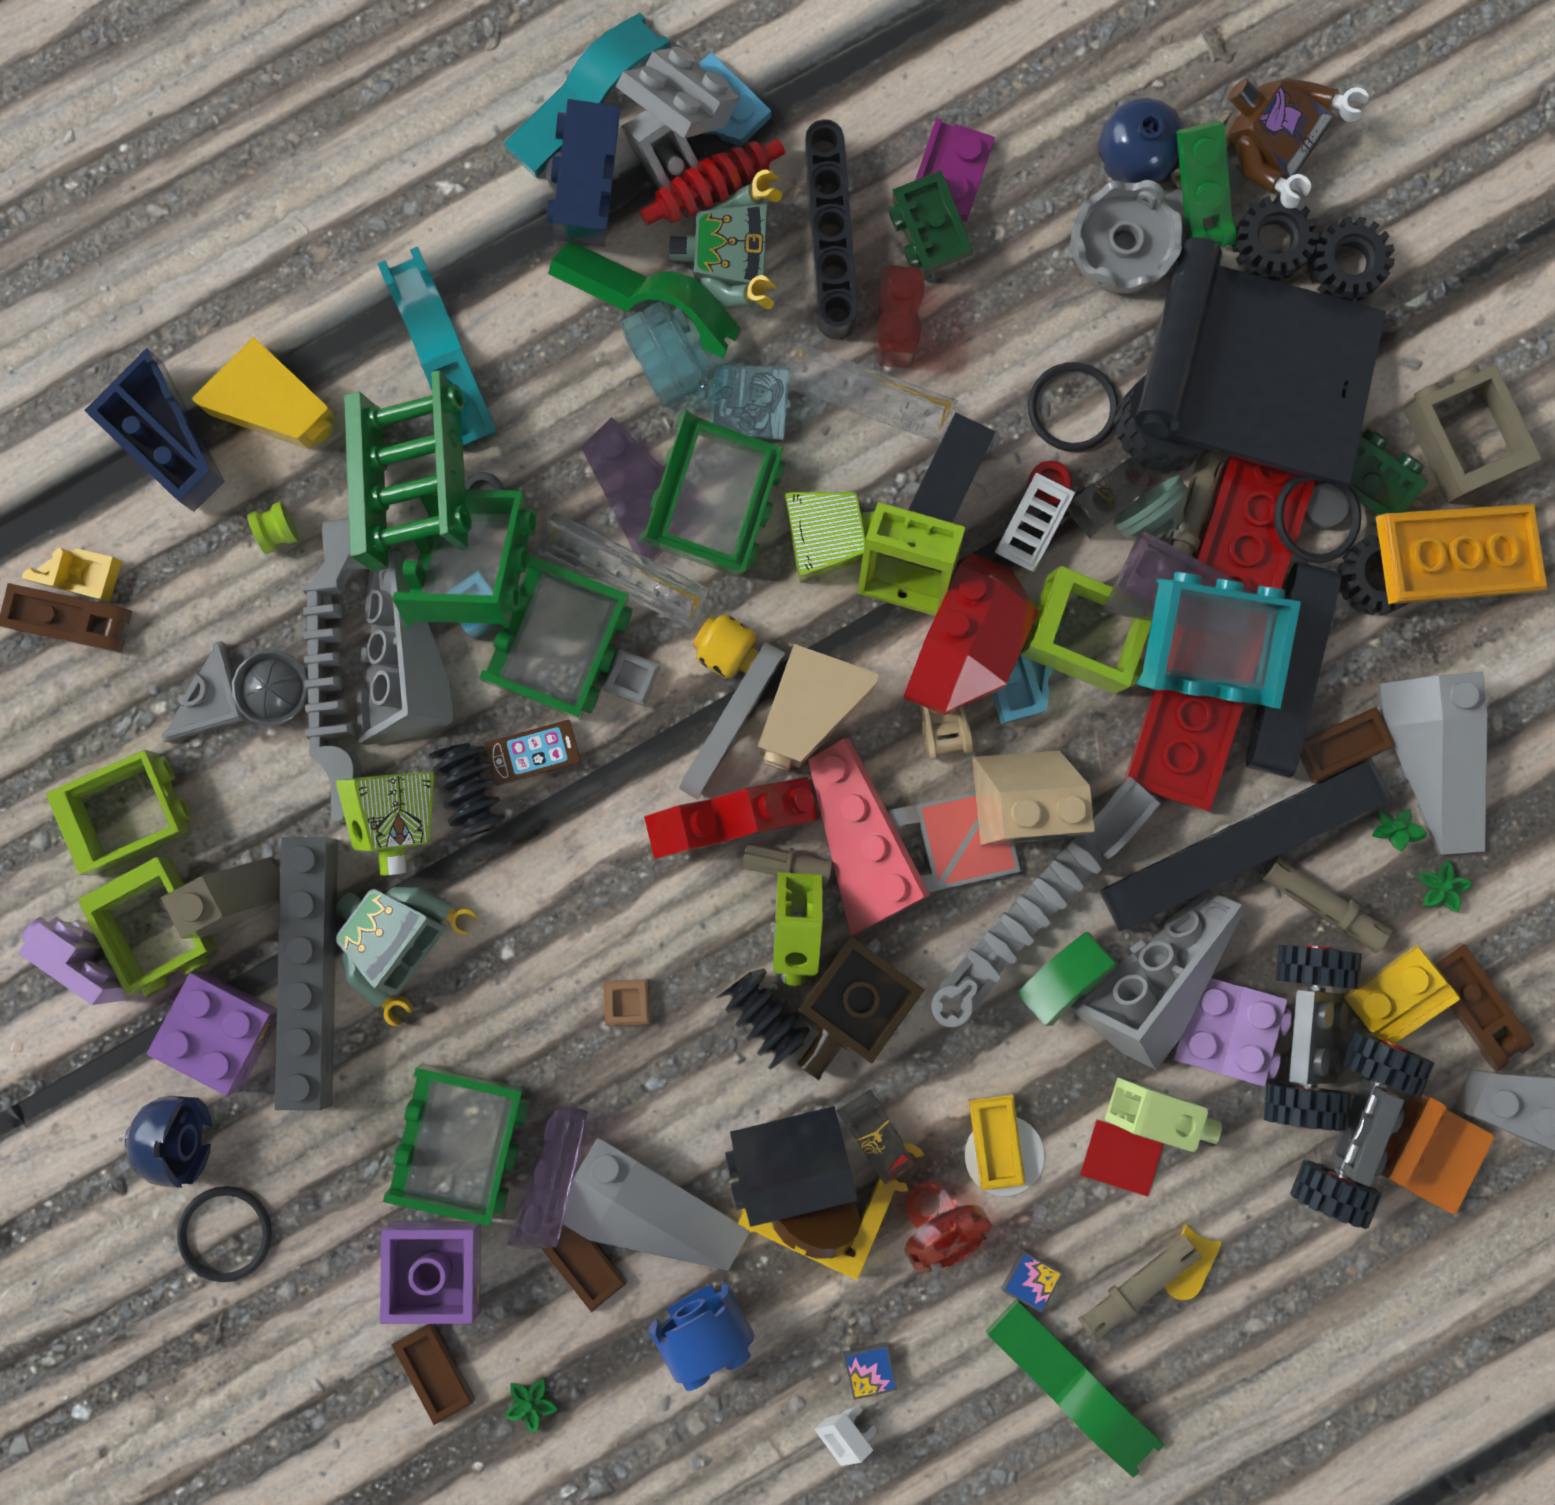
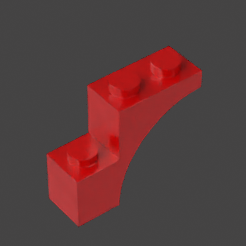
[644,777,819,859]

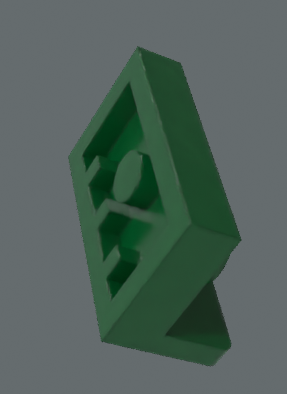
[888,170,973,281]
[1349,427,1428,515]

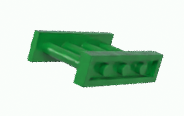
[344,370,472,572]

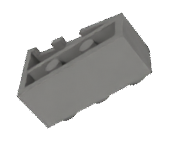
[1454,1069,1555,1153]

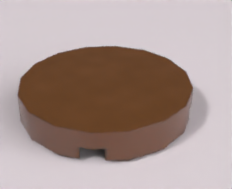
[772,1202,860,1259]

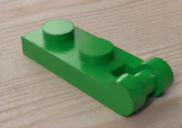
[1176,121,1237,247]

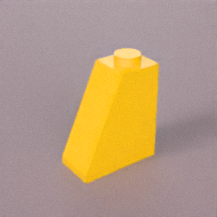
[192,336,338,449]

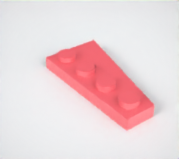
[808,738,930,936]

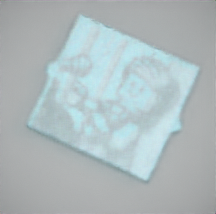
[708,365,791,440]

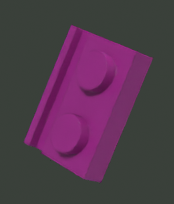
[915,118,995,222]

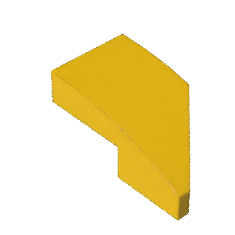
[22,547,122,603]

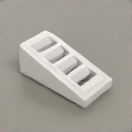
[995,473,1075,572]

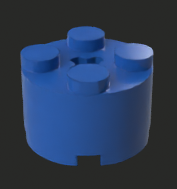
[648,1284,755,1391]

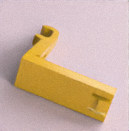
[737,1143,924,1280]

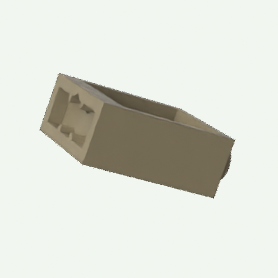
[1403,364,1542,503]

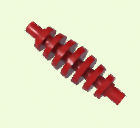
[639,139,785,226]

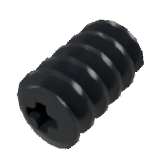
[428,743,506,841]
[716,968,810,1070]

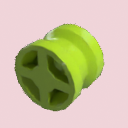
[247,501,299,554]

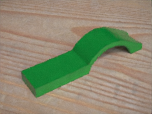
[548,240,741,358]
[986,1299,1164,1478]

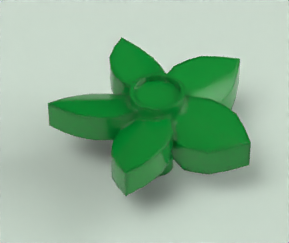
[1372,808,1427,852]
[1417,860,1473,913]
[504,1377,559,1434]

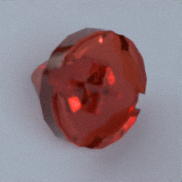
[904,1181,992,1273]

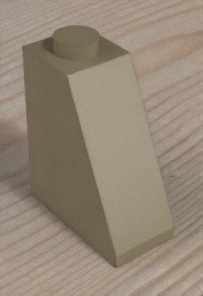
[161,857,280,939]

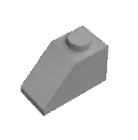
[621,110,698,191]

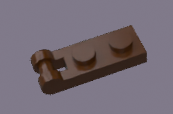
[0,583,132,654]
[1432,943,1534,1072]

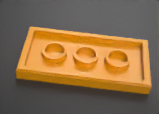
[1376,504,1547,604]

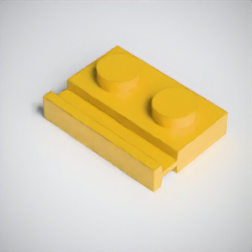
[1344,944,1460,1044]

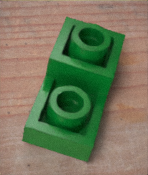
[1017,932,1118,1026]

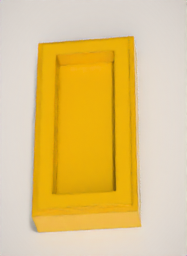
[968,1094,1026,1191]

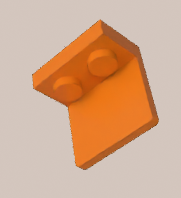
[1380,1095,1494,1214]

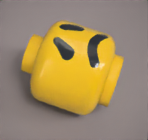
[692,614,759,679]

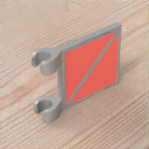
[888,792,1021,892]

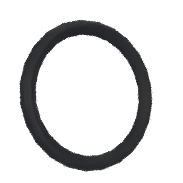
[1028,362,1119,452]
[1274,475,1361,563]
[177,1186,272,1282]

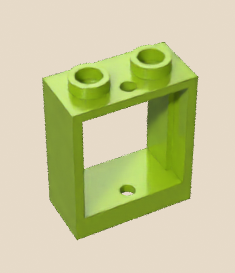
[857,502,966,616]
[1020,566,1155,694]
[45,750,192,876]
[77,857,219,998]

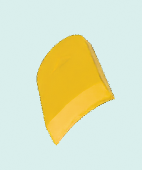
[1164,1224,1222,1300]

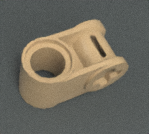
[919,705,973,760]

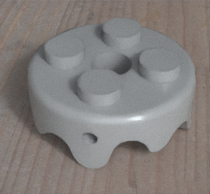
[1071,180,1182,294]

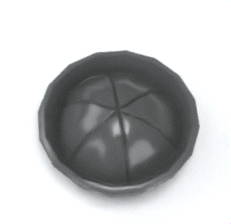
[232,650,308,726]

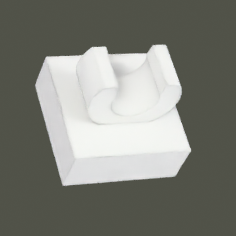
[814,1406,877,1466]

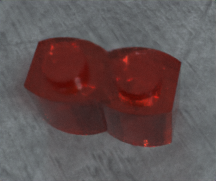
[874,265,924,368]

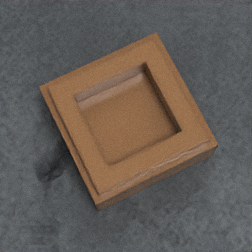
[603,979,651,1026]

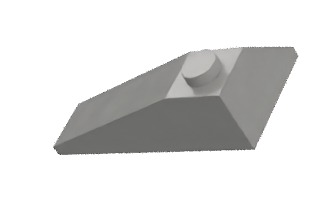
[356,550,454,745]
[1378,672,1487,855]
[1071,890,1245,1070]
[551,1138,750,1271]

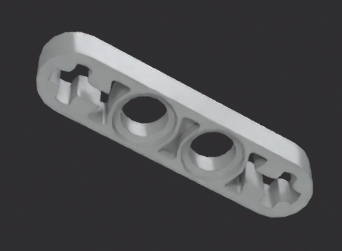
[679,642,785,800]

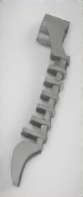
[302,518,367,824]
[931,777,1160,1027]

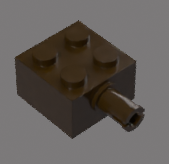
[796,936,925,1080]

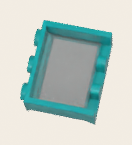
[1136,572,1301,709]

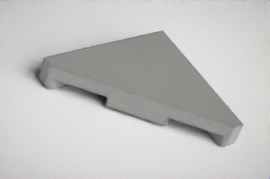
[162,641,246,742]

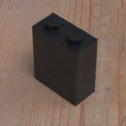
[908,412,996,523]
[725,1106,858,1227]

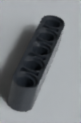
[805,119,858,340]
[1245,561,1341,779]

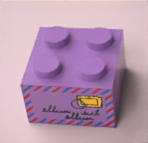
[146,971,277,1096]
[380,1221,481,1324]

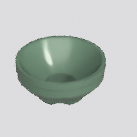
[1114,475,1188,542]

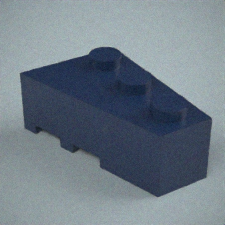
[546,99,620,247]
[84,348,225,512]

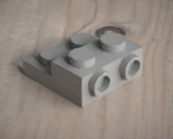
[616,46,740,138]

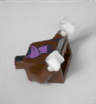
[1228,78,1369,209]

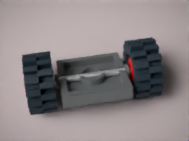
[1264,945,1362,1131]
[1290,1030,1435,1229]

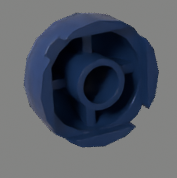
[1097,97,1185,184]
[125,1096,212,1188]

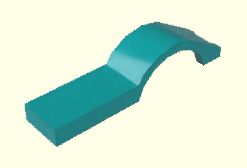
[504,12,671,178]
[377,247,498,447]

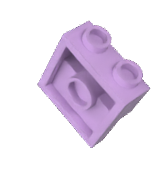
[18,917,127,1005]
[1170,978,1292,1087]

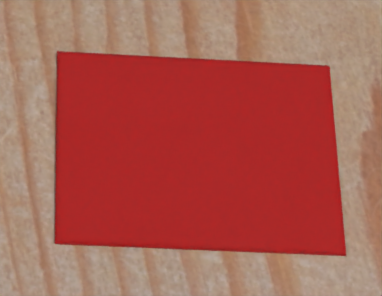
[1080,1119,1164,1197]

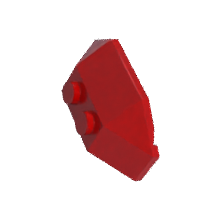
[903,553,1039,715]

